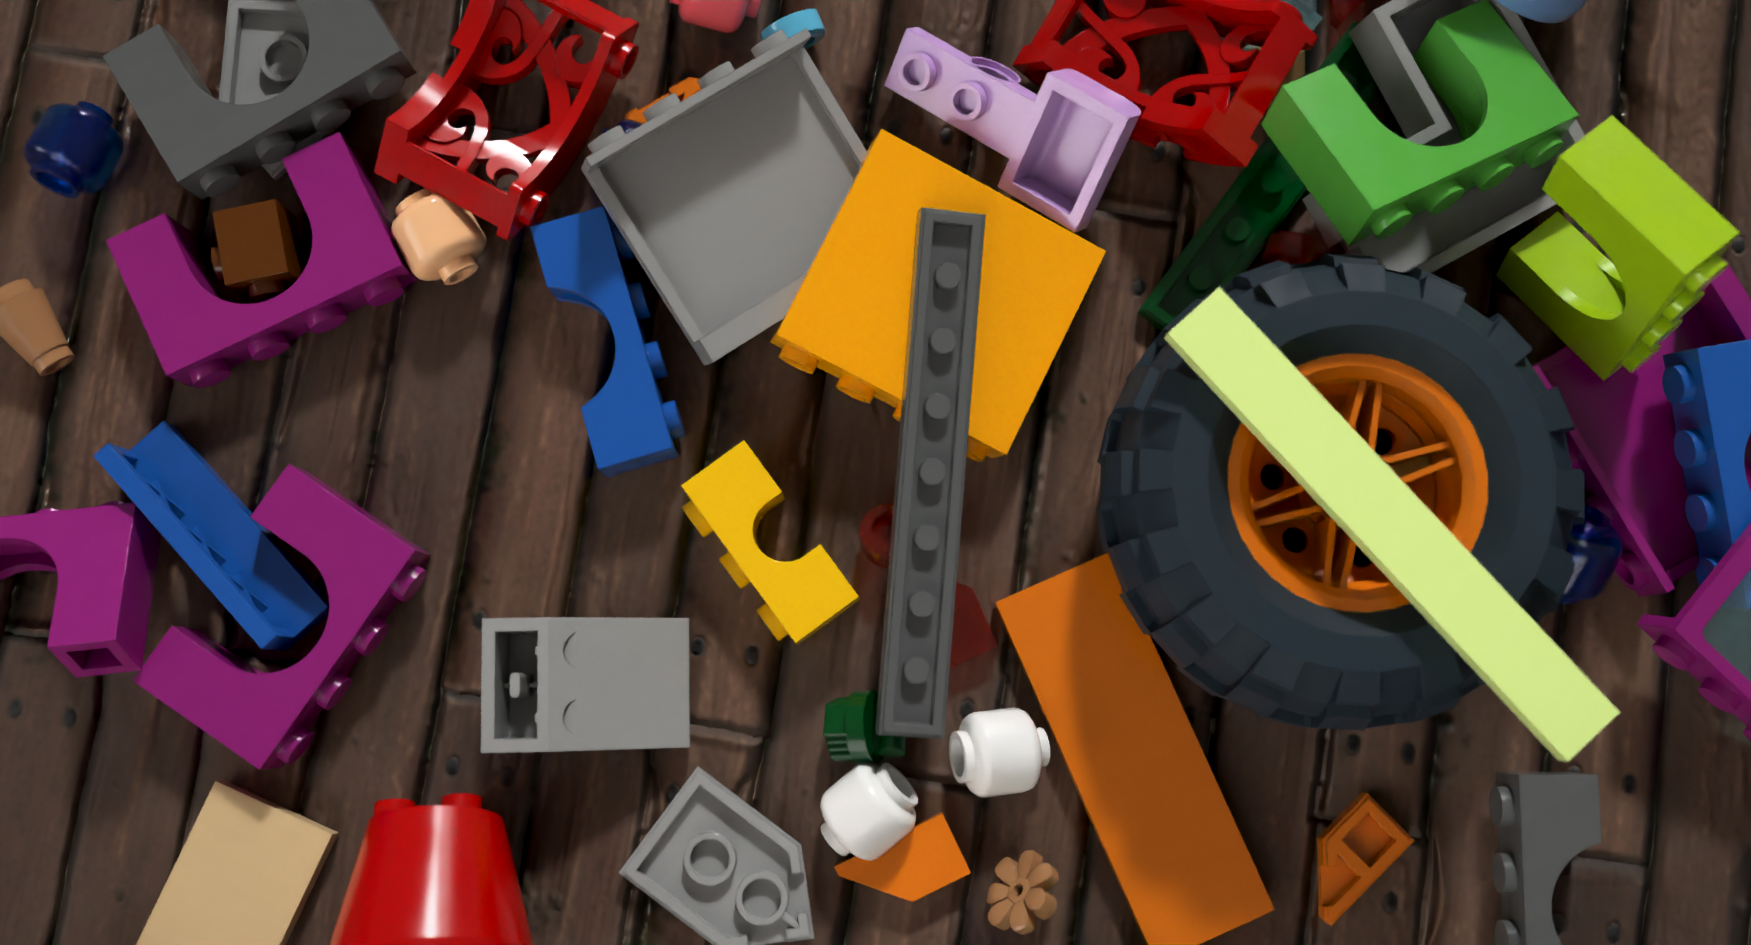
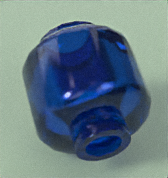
[23,101,124,198]
[1560,505,1624,604]

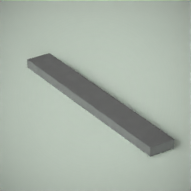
[875,207,986,739]

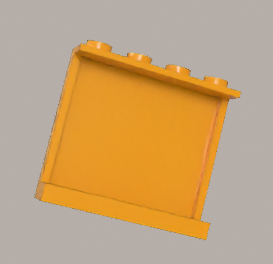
[770,129,1106,462]

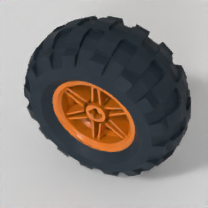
[1096,254,1584,730]

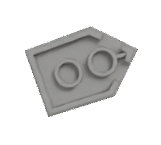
[219,0,343,180]
[619,766,814,945]

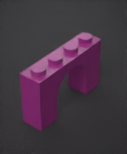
[106,132,418,388]
[132,464,431,770]
[0,501,161,678]

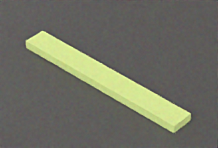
[1164,287,1620,762]

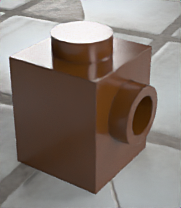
[211,199,305,303]

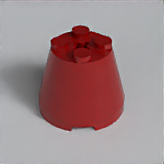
[329,793,534,945]

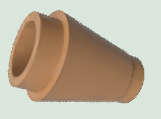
[0,278,75,376]

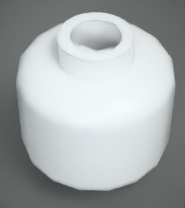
[949,708,1050,797]
[820,763,918,861]

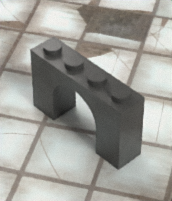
[103,0,417,200]

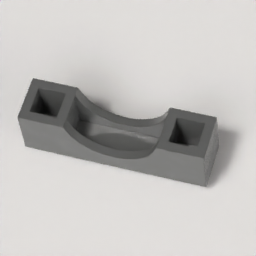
[1489,772,1602,945]

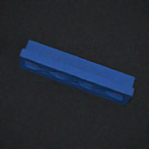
[93,421,329,651]

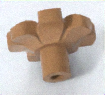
[986,850,1059,935]

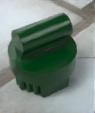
[823,690,906,764]

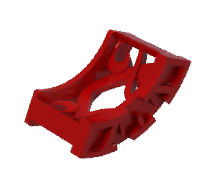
[374,0,639,241]
[1012,0,1318,167]

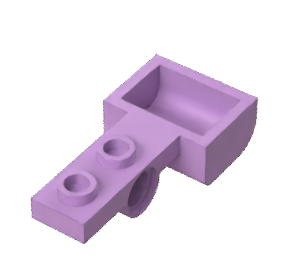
[884,27,1141,233]

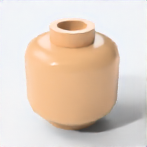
[390,188,487,285]

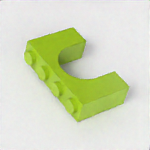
[1496,115,1740,381]

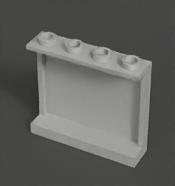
[581,28,867,366]

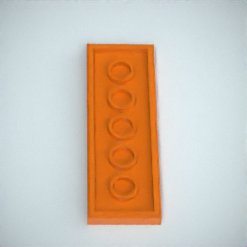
[994,553,1275,945]

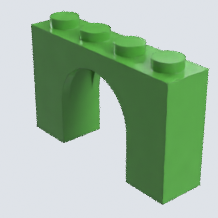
[1261,0,1579,246]

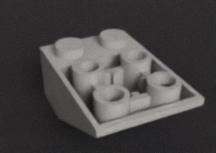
[481,617,691,753]

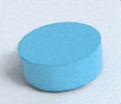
[761,9,826,49]

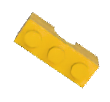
[681,440,859,645]

